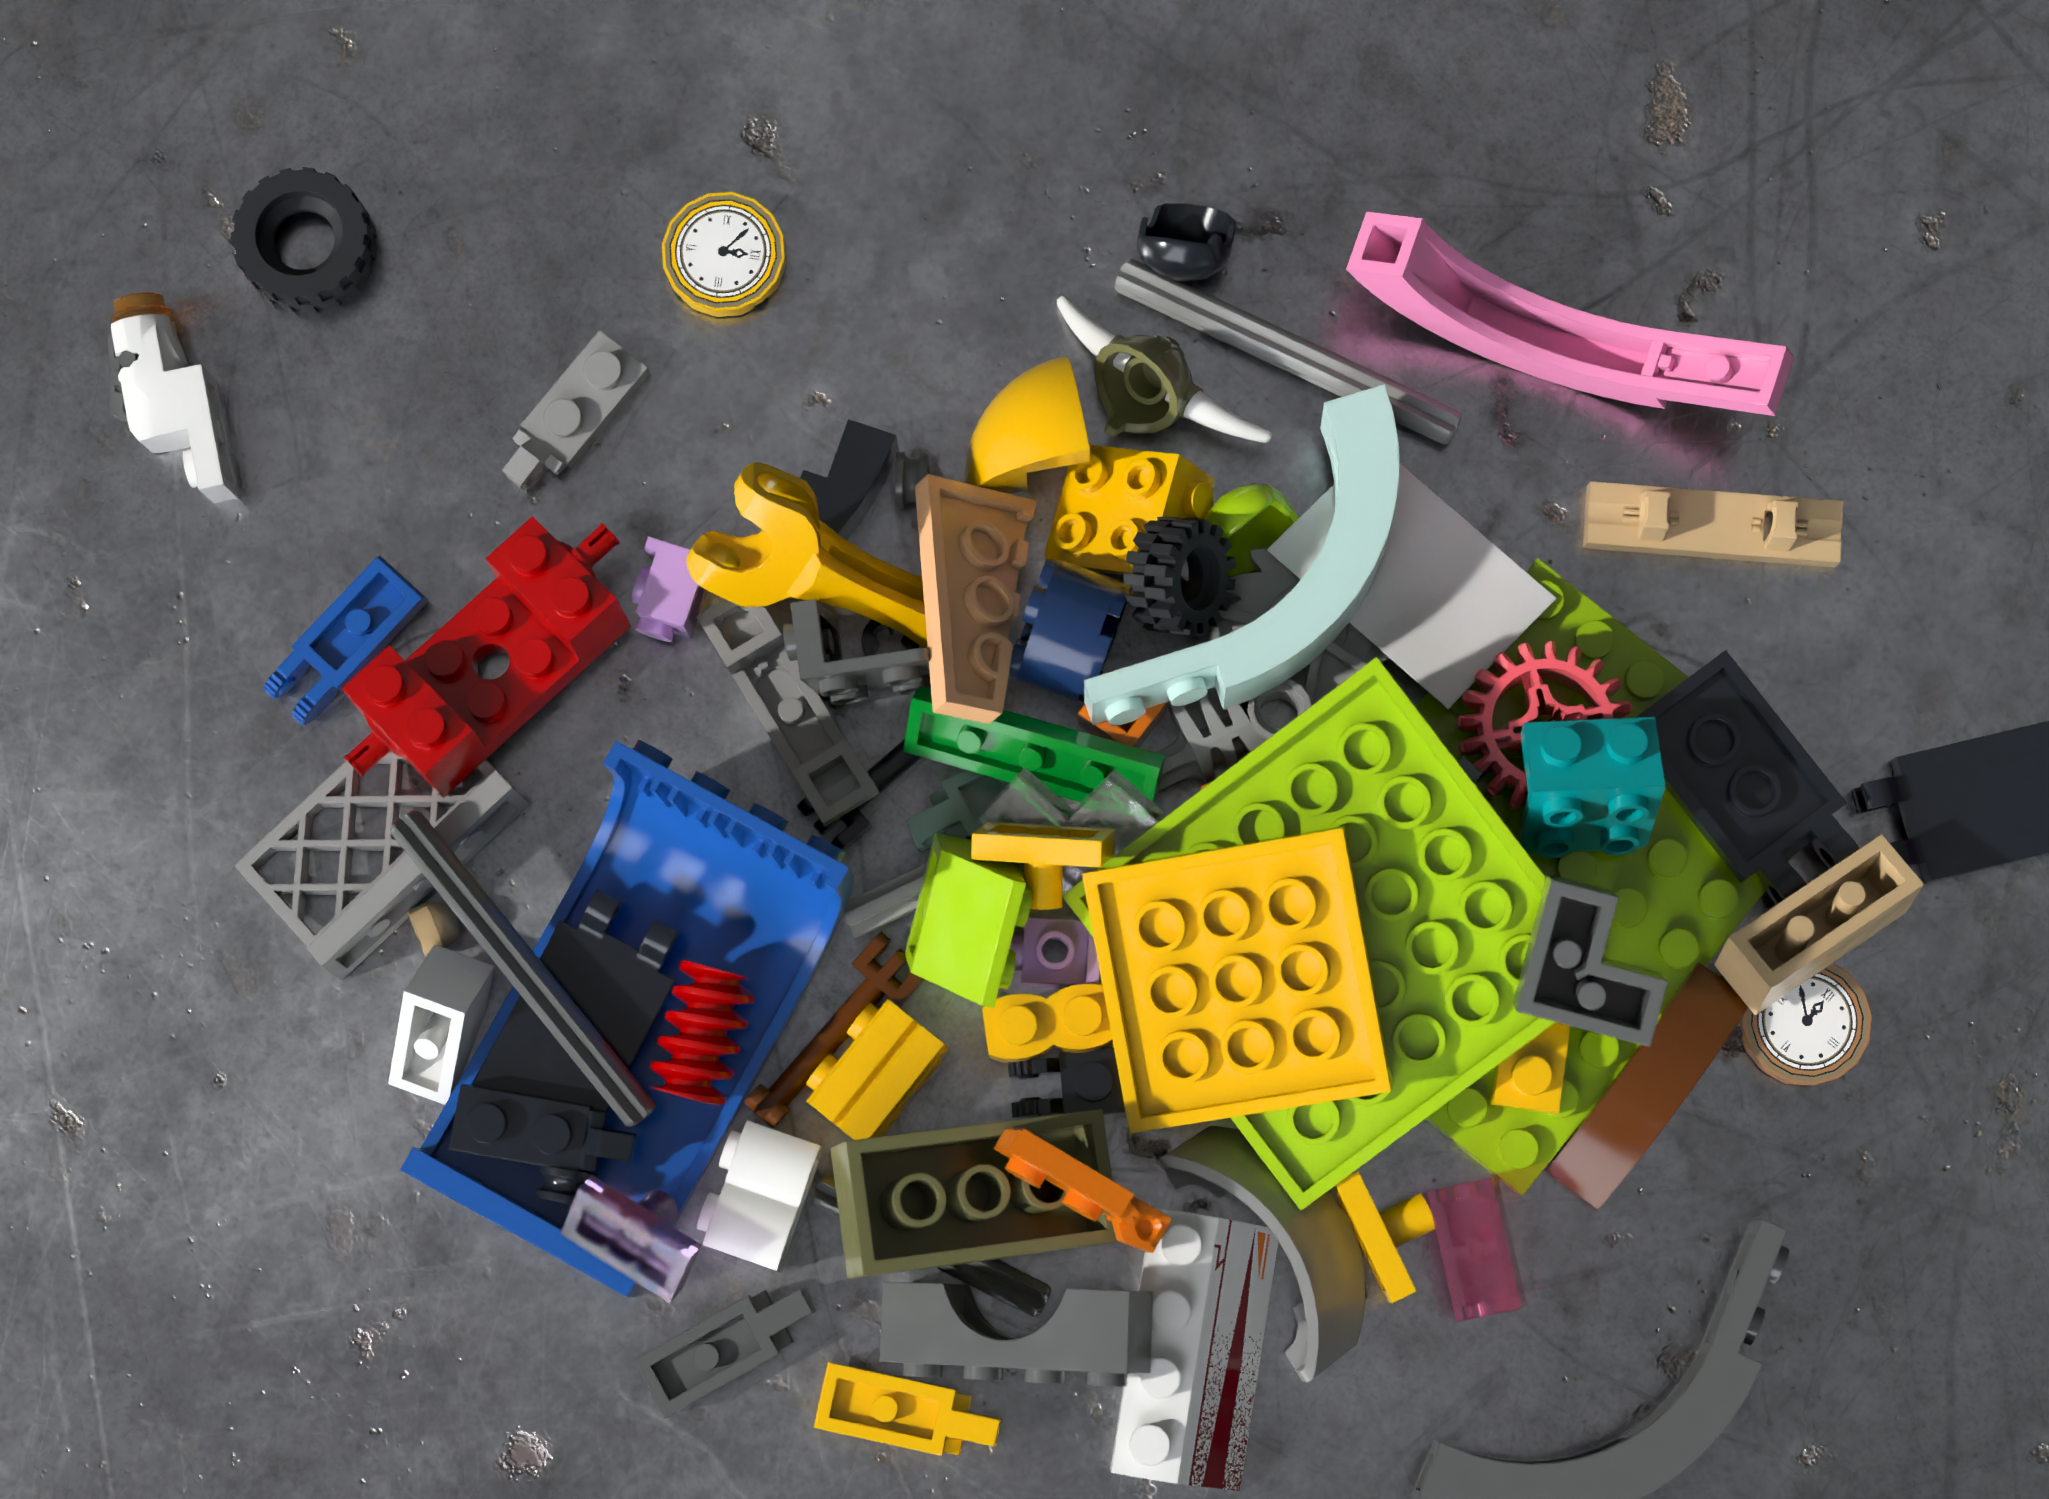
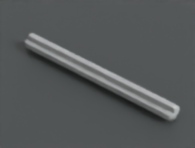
[1115,259,1461,444]

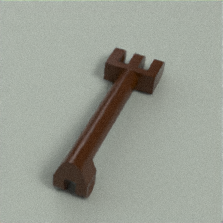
[744,931,925,1129]

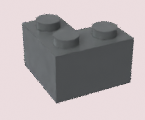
[1513,874,1668,1047]

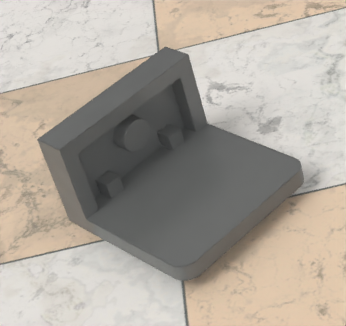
[783,599,931,705]

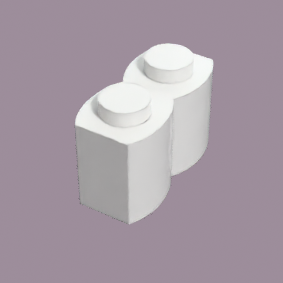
[697,1120,823,1272]

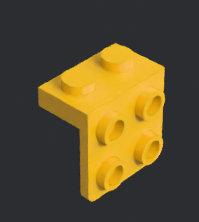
[1045,445,1216,575]

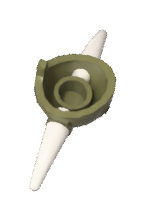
[1057,296,1272,443]

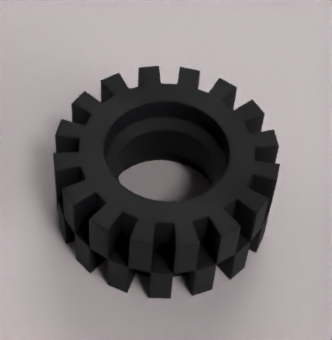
[1124,516,1236,636]

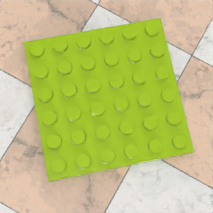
[1063,657,1608,1211]

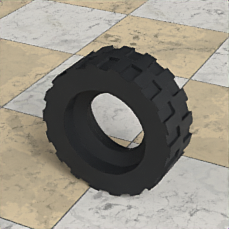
[230,167,377,314]

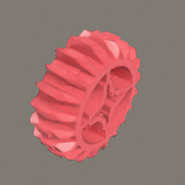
[1457,641,1632,811]

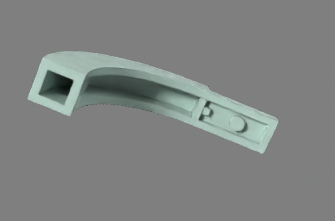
[1084,384,1400,725]

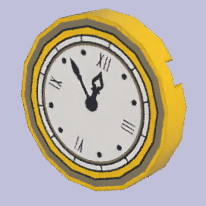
[662,192,787,317]

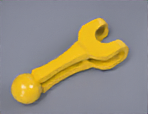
[686,462,928,648]

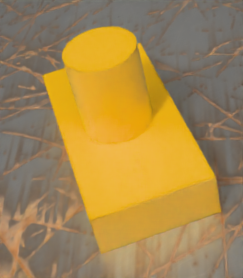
[972,822,1115,910]
[1332,1171,1437,1303]

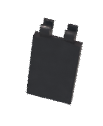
[1635,650,1860,905]
[1852,721,2049,884]
[473,889,681,1113]

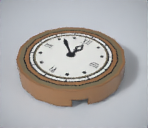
[1740,963,1872,1086]

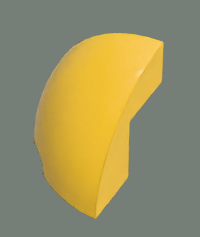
[965,356,1090,494]

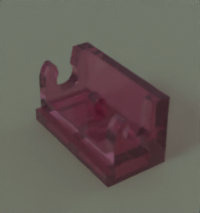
[1427,1177,1527,1322]

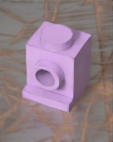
[631,536,707,642]
[1010,918,1100,989]

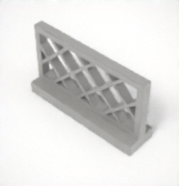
[234,752,529,980]

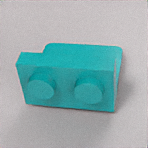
[1518,717,1665,858]

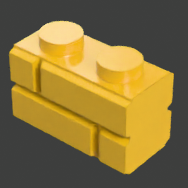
[806,999,950,1140]

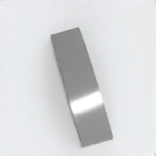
[696,599,880,826]

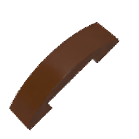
[1545,962,1748,1210]

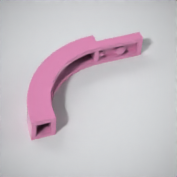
[1346,212,1794,416]

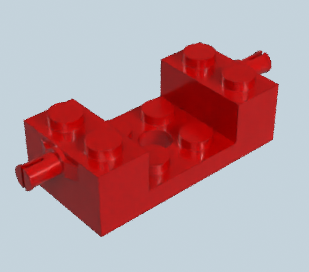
[341,516,631,798]

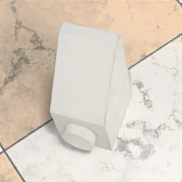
[388,945,495,1105]

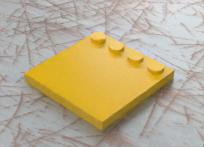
[1082,827,1392,1134]

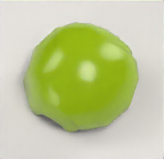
[1205,483,1299,577]

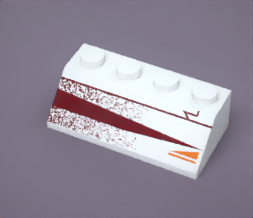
[1110,1207,1278,1491]

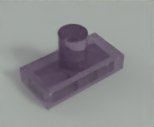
[560,1175,702,1303]

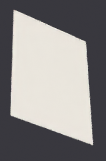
[1267,463,1556,709]

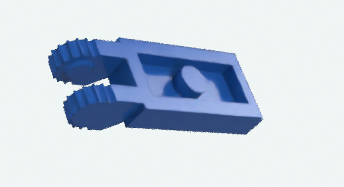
[263,555,429,726]

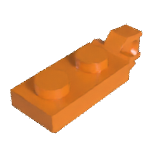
[994,1127,1172,1253]

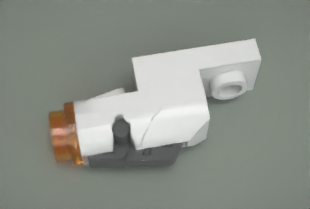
[108,292,239,504]

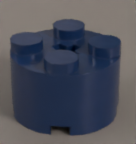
[1009,557,1132,703]

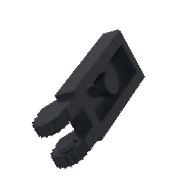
[1008,1048,1126,1118]

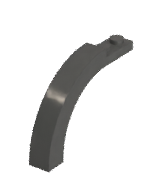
[1410,1219,1789,1499]

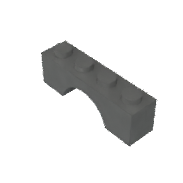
[879,1282,1153,1386]

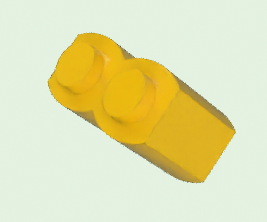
[982,984,1113,1064]

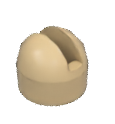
[407,902,459,957]

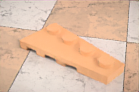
[915,474,1036,724]

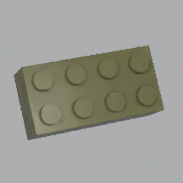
[830,1109,1118,1280]

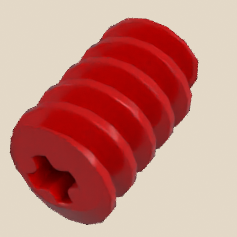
[650,960,756,1105]

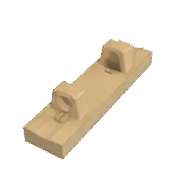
[1583,481,1843,568]

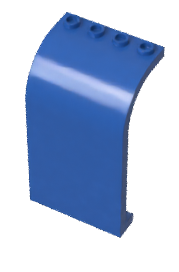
[400,740,854,1297]

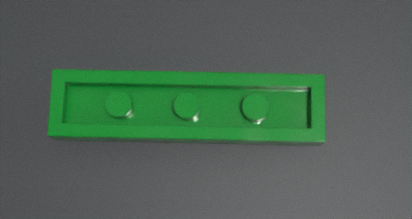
[903,686,1166,822]

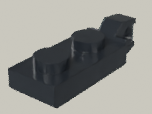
[449,1084,637,1172]

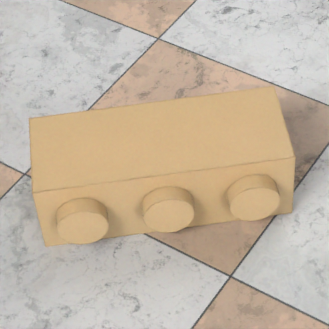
[1714,834,1924,1016]

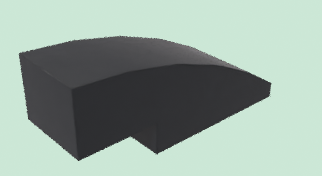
[776,419,899,604]

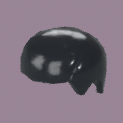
[1137,203,1236,282]

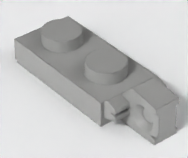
[502,330,650,493]

